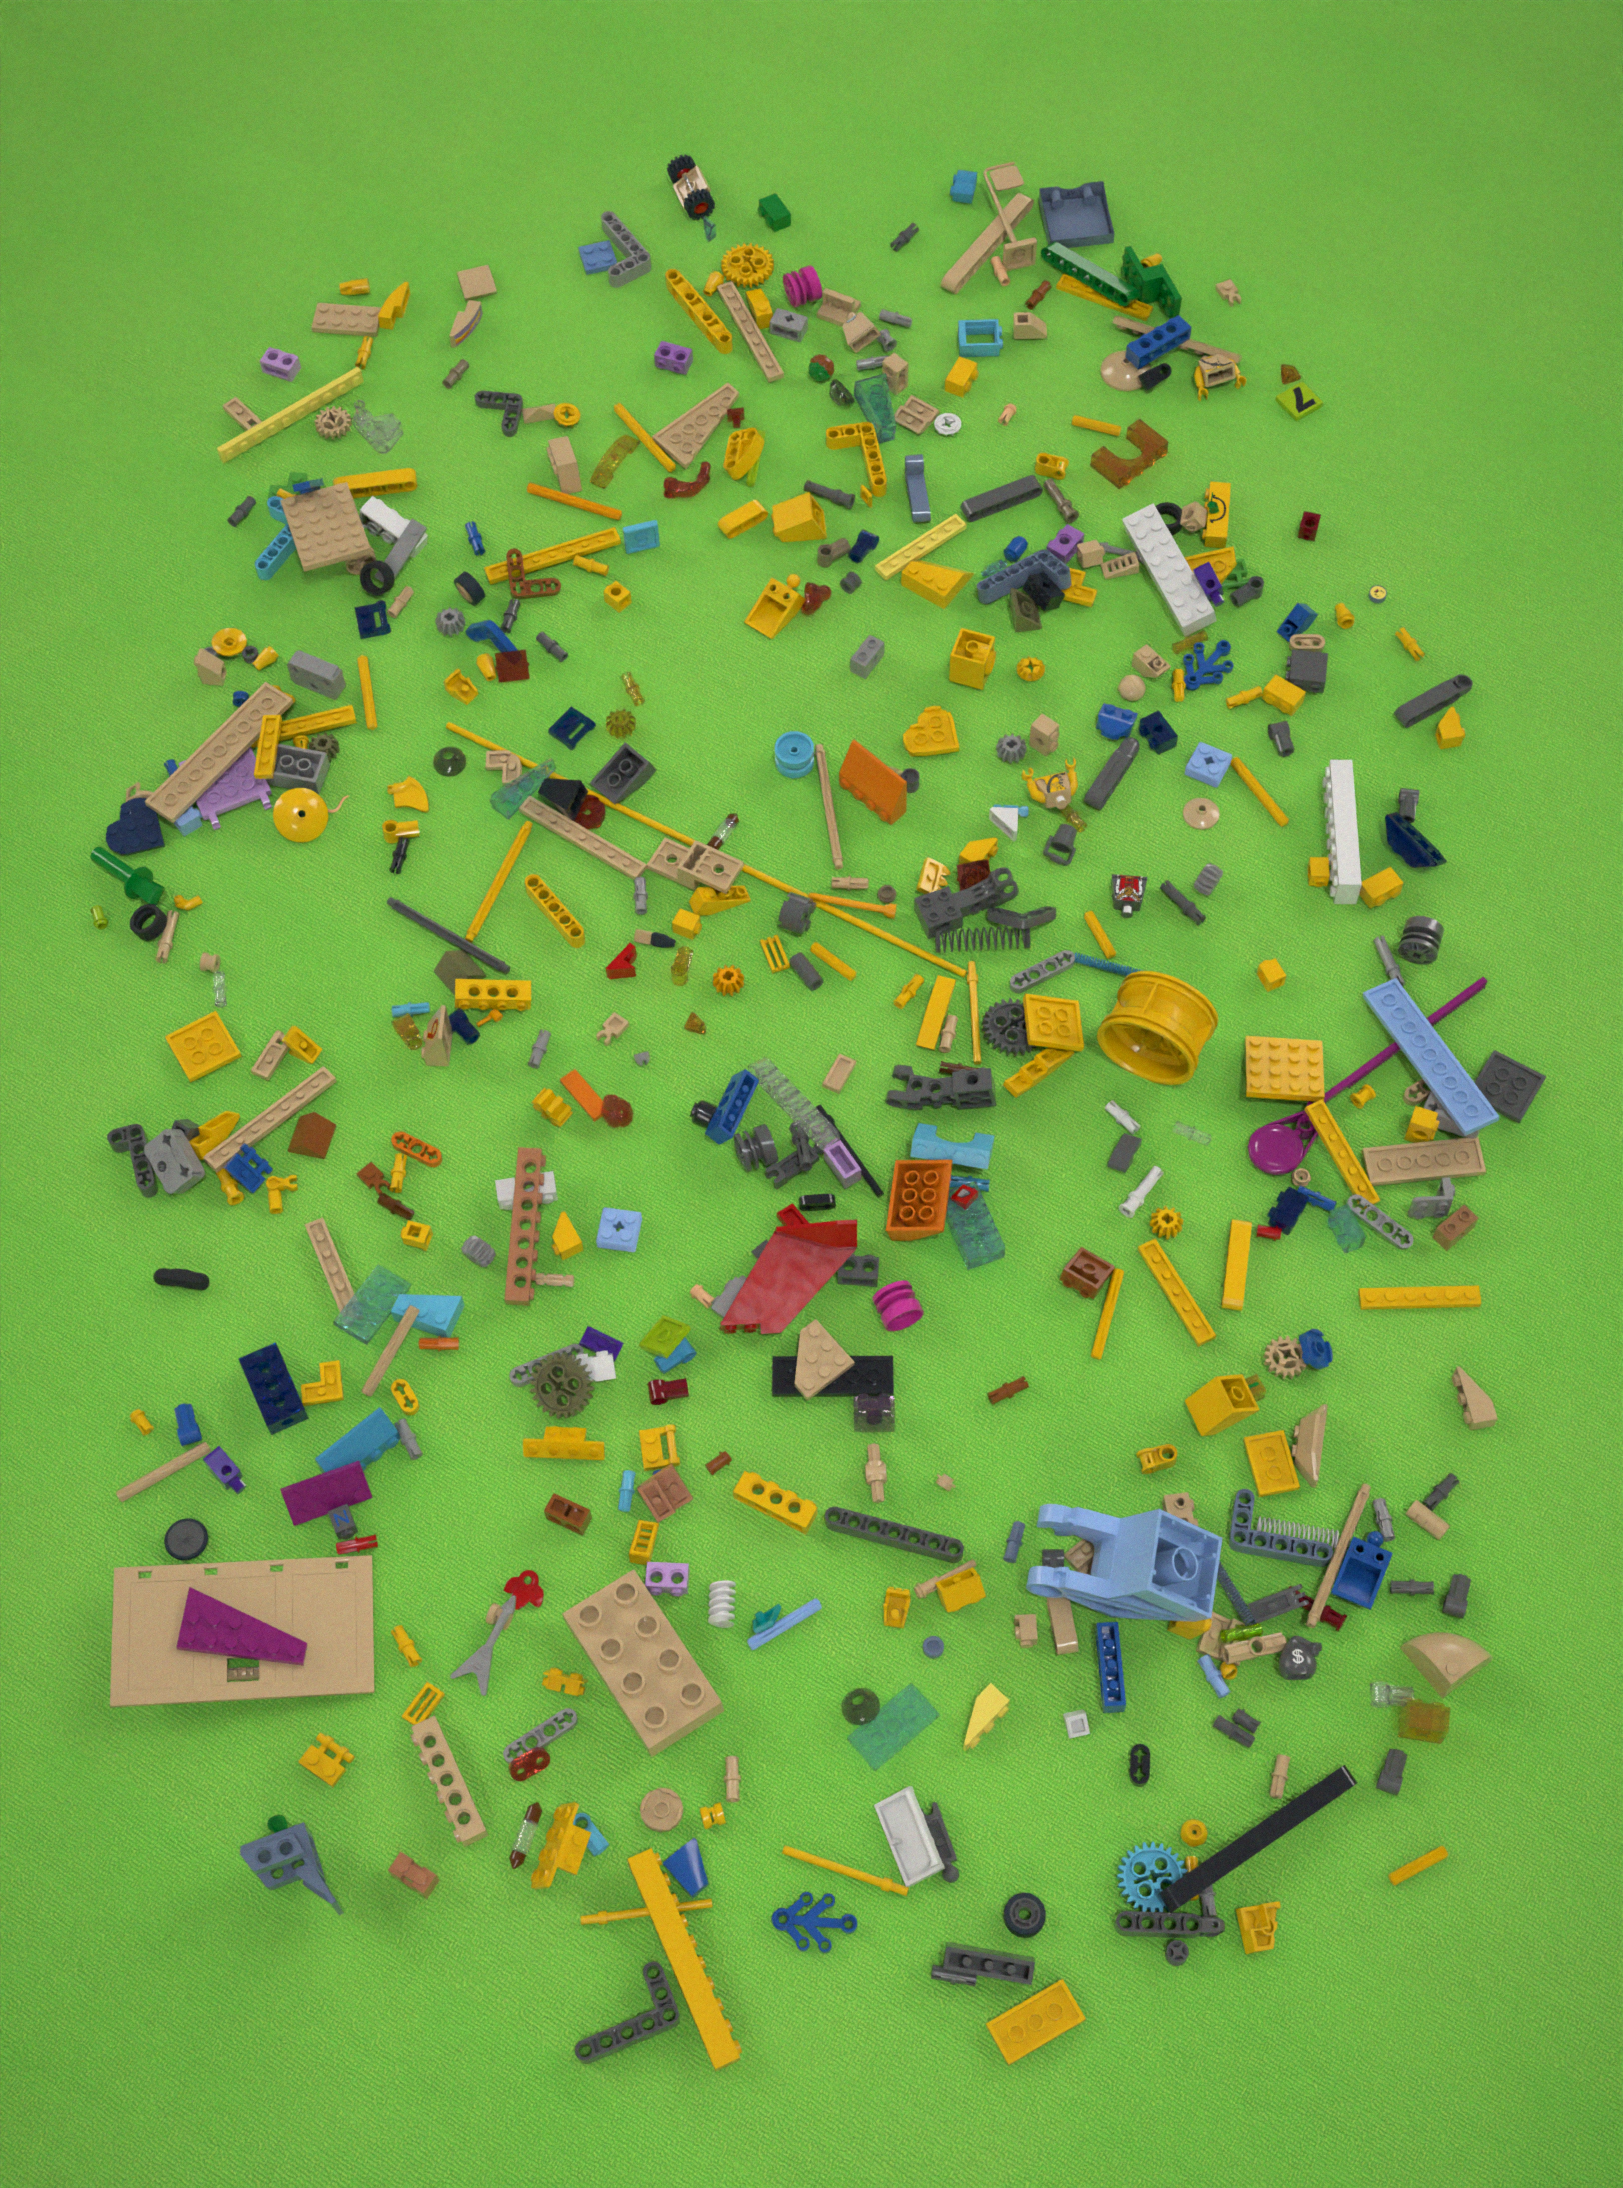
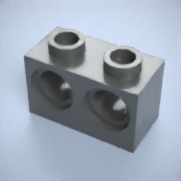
[838,1254,879,1287]

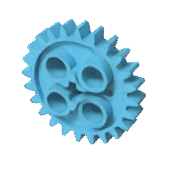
[1116,1842,1188,1913]

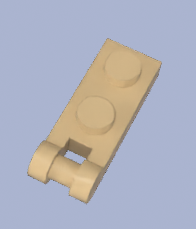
[222,397,262,431]
[251,1030,289,1081]

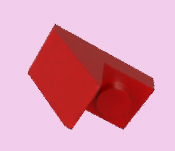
[606,943,637,979]

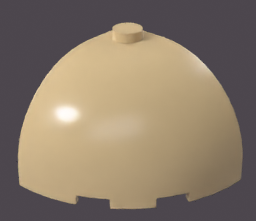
[1400,1632,1493,1699]

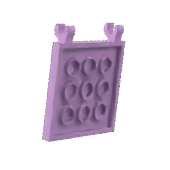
[179,747,272,830]

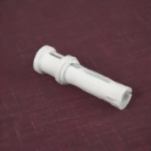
[1119,1166,1164,1218]

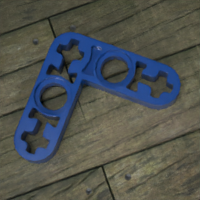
[465,620,522,664]

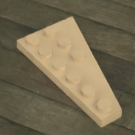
[652,383,739,469]

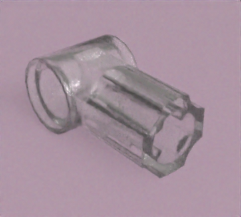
[1370,1681,1414,1708]

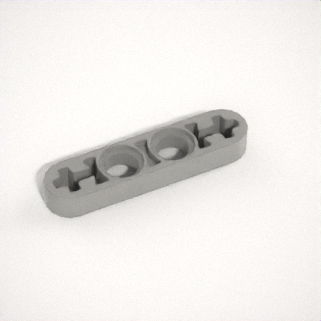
[1010,950,1075,993]
[1346,1194,1413,1250]
[509,1344,584,1387]
[503,1708,578,1766]

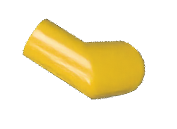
[174,895,203,910]

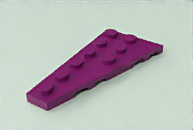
[176,1587,308,1666]

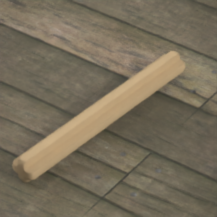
[362,1305,419,1396]
[116,1442,211,1502]

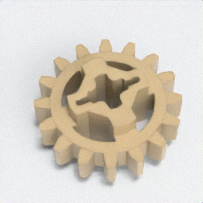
[315,406,352,440]
[1263,1336,1307,1380]

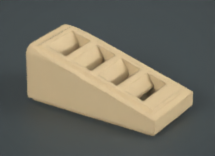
[1100,552,1139,580]

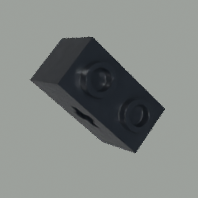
[1023,572,1065,611]

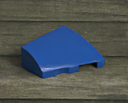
[663,1837,709,1900]

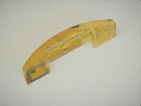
[590,434,640,489]

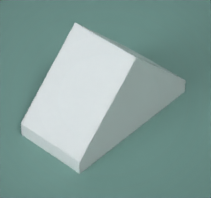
[989,807,1018,842]

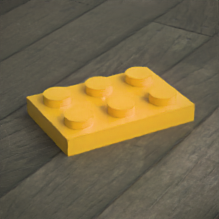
[1243,1430,1300,1497]

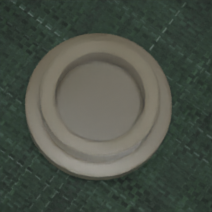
[878,885,896,903]

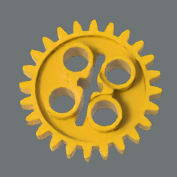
[721,243,774,288]

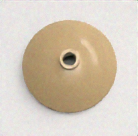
[1100,351,1151,391]

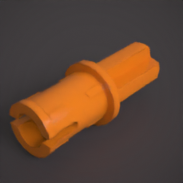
[419,1336,459,1351]

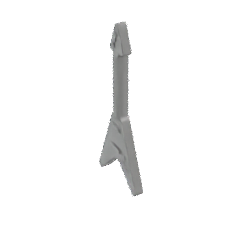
[450,1596,517,1696]

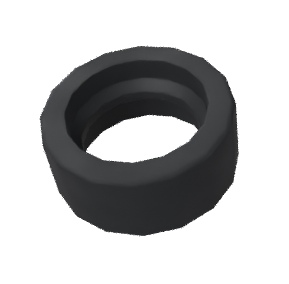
[1155,502,1182,535]
[360,561,395,595]
[130,904,167,941]

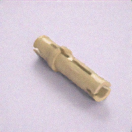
[155,910,179,963]

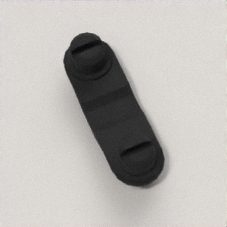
[153,1268,209,1290]

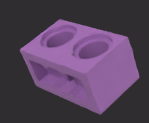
[654,341,693,375]

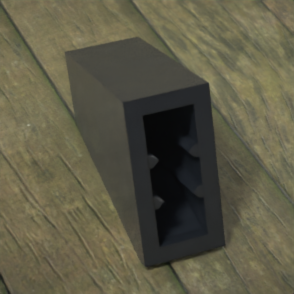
[538,778,588,820]

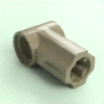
[817,538,851,567]

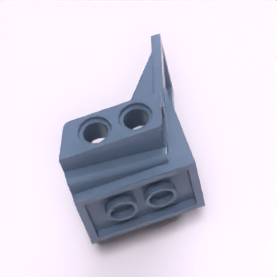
[240,1822,344,1915]

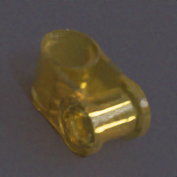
[391,1013,423,1050]

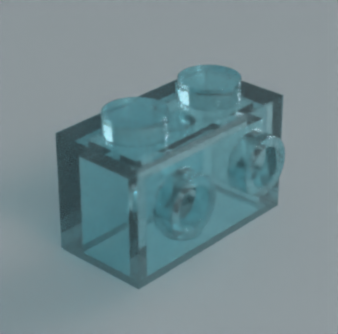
[1327,1204,1366,1253]

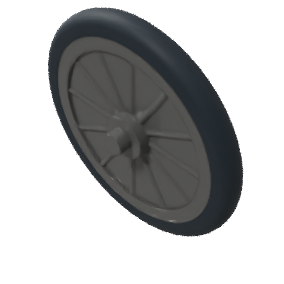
[164,1518,208,1560]

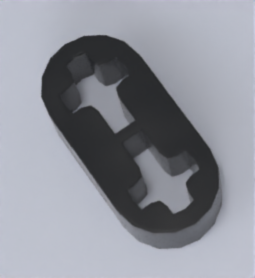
[798,1194,836,1211]
[1129,1744,1150,1787]

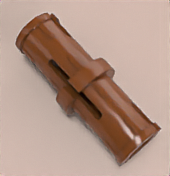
[1025,280,1052,310]
[987,1376,1029,1405]

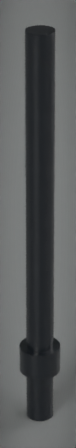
[815,1105,884,1198]

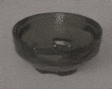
[829,378,855,406]
[433,746,466,777]
[841,1688,880,1725]

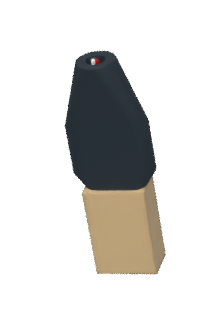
[634,929,676,948]

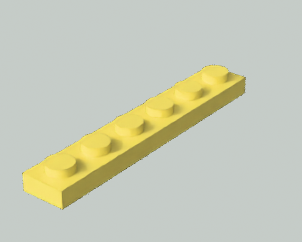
[875,514,967,580]

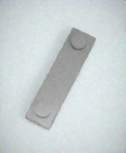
[375,519,427,583]

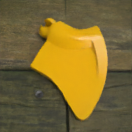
[387,776,429,813]

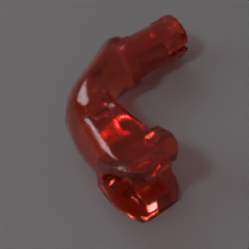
[663,462,711,499]

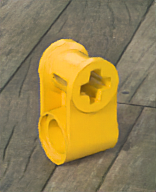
[1035,453,1069,480]
[1136,1444,1177,1474]

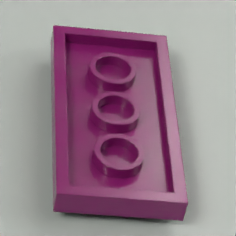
[280,1461,373,1526]

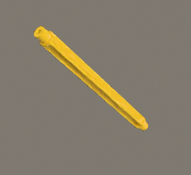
[465,821,533,943]

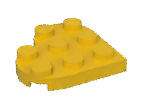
[903,706,959,757]

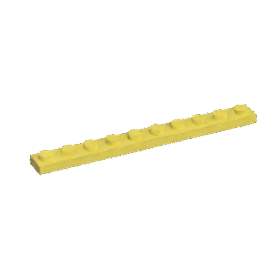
[217,367,364,463]

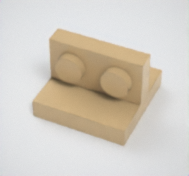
[817,288,861,327]

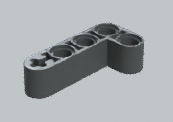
[107,1124,158,1198]

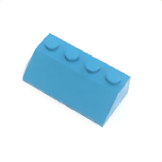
[315,1407,401,1473]

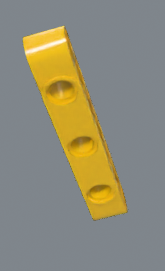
[665,269,733,354]

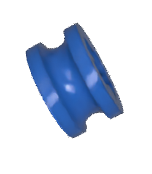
[232,691,249,707]

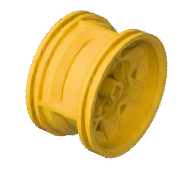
[1097,971,1218,1085]

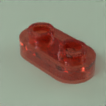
[508,1747,550,1781]

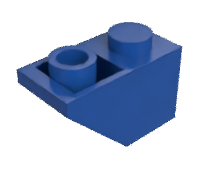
[1277,603,1318,642]

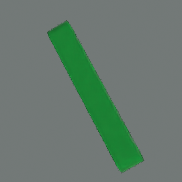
[1041,242,1138,306]

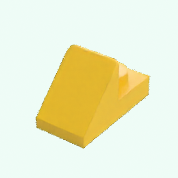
[282,1026,322,1064]

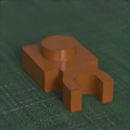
[356,1162,390,1196]

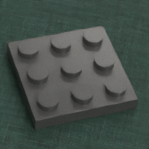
[1475,1050,1546,1124]

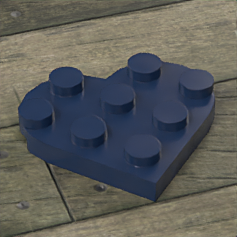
[106,798,165,856]

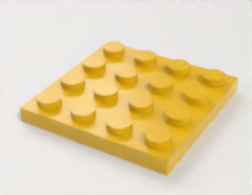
[1245,1036,1325,1102]

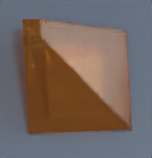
[1281,364,1301,384]
[684,1012,706,1035]

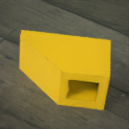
[1435,707,1465,749]
[959,837,999,873]
[1167,1619,1212,1640]

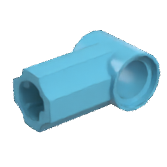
[573,1813,609,1857]

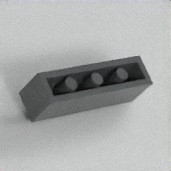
[943,1942,1035,1985]

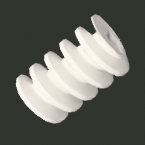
[708,1580,736,1628]

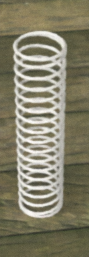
[1257,1516,1339,1548]

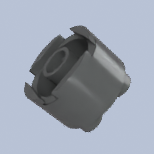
[778,892,816,934]

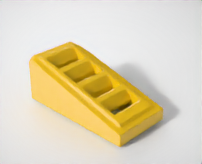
[629,1520,659,1565]

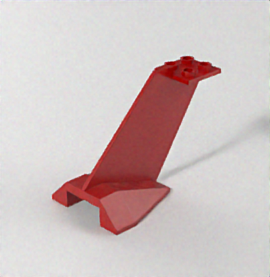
[720,1219,857,1334]

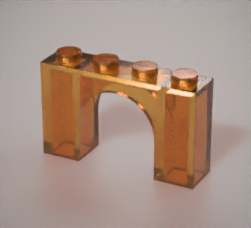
[1090,418,1169,489]

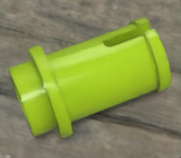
[90,905,108,930]

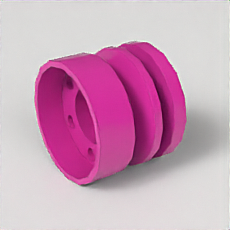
[783,265,822,308]
[872,1280,924,1332]

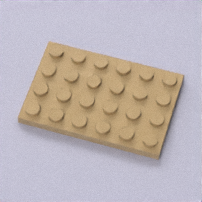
[280,482,372,572]

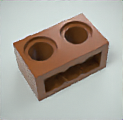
[544,1493,592,1536]

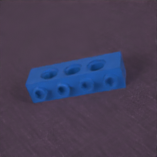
[1125,315,1192,369]
[705,1069,759,1145]
[1095,1622,1126,1713]

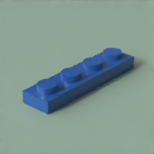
[292,478,324,494]

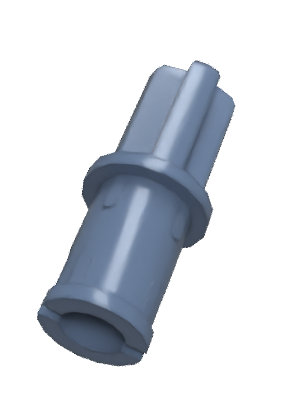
[1003,1521,1025,1563]

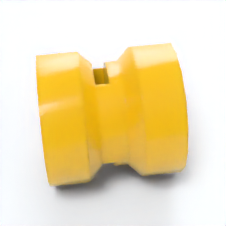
[699,1802,726,1829]

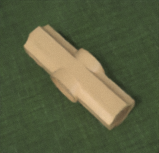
[1221,1632,1287,1665]

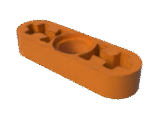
[391,1131,443,1167]

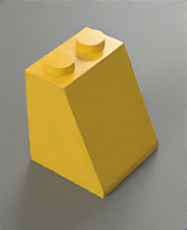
[771,492,827,543]
[1185,1374,1260,1436]

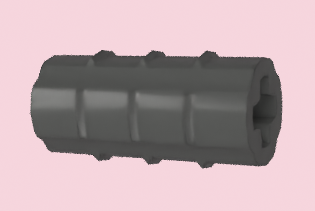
[789,952,824,991]

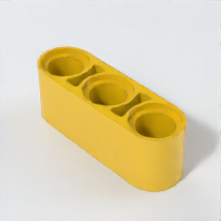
[718,500,768,539]

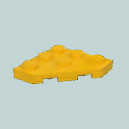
[1184,546,1237,584]

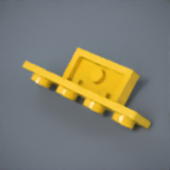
[523,1426,605,1460]

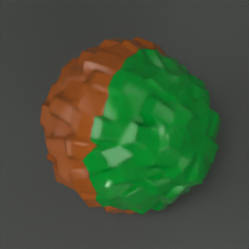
[808,354,834,381]

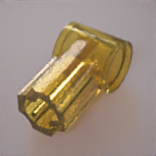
[671,946,694,986]

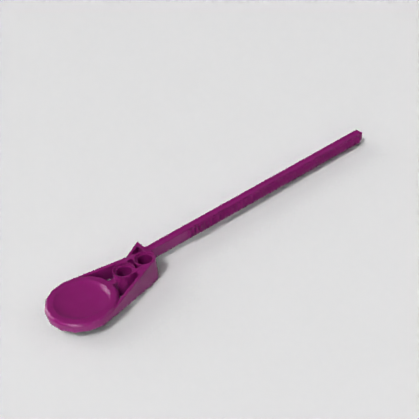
[1247,977,1488,1175]

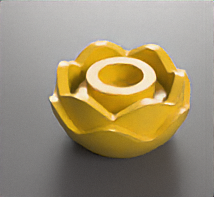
[1180,1819,1208,1847]

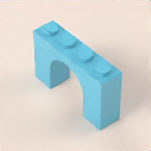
[910,1123,995,1169]

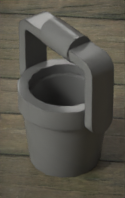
[1043,824,1077,866]

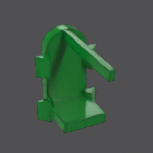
[1207,492,1220,514]

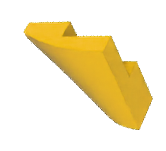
[1236,1901,1281,1954]

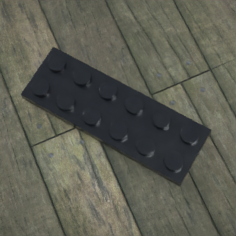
[772,1356,894,1397]

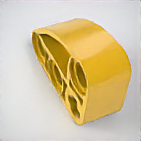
[723,427,765,480]

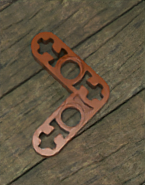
[506,548,561,599]

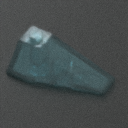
[490,758,556,820]

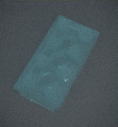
[333,1264,411,1345]
[847,1683,940,1771]

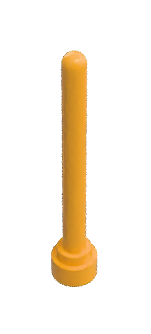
[808,893,897,919]

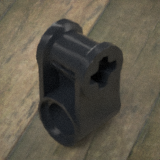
[1137,363,1172,391]

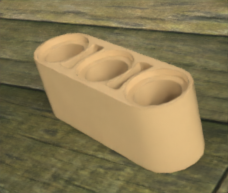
[1047,1597,1079,1655]

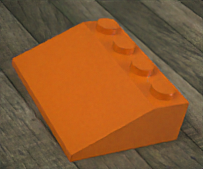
[839,739,907,825]
[886,1160,953,1241]

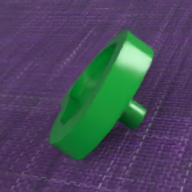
[267,1815,288,1833]

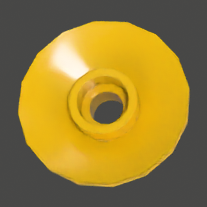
[211,628,247,656]

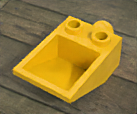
[744,574,806,639]

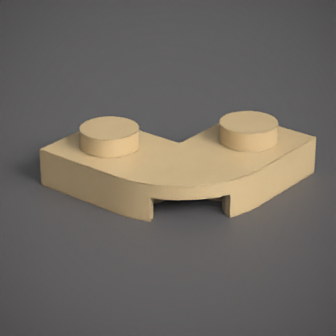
[485,750,522,786]

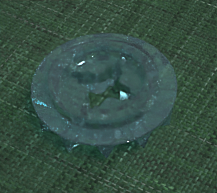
[981,559,1008,577]

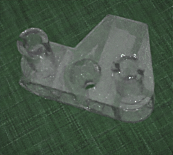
[351,400,403,454]

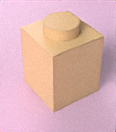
[1077,540,1105,568]

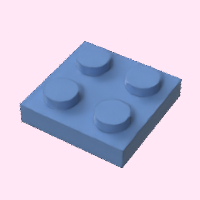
[578,240,617,275]

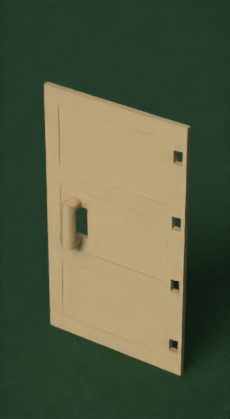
[110,1555,374,1708]

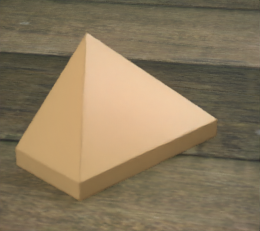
[522,403,555,424]

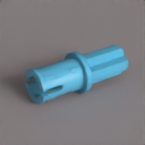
[392,1002,430,1018]
[618,1470,636,1512]

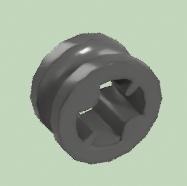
[242,646,259,664]

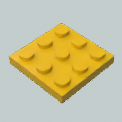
[1023,994,1084,1052]
[165,1011,242,1083]

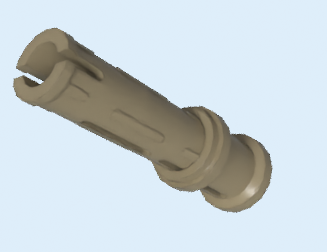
[1043,478,1079,523]

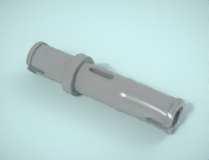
[1373,936,1405,987]

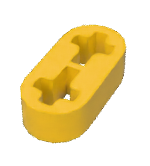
[391,1379,420,1415]

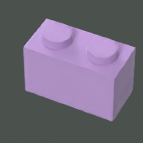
[824,1140,861,1189]

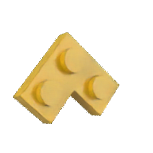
[1061,568,1097,607]
[301,1360,344,1406]

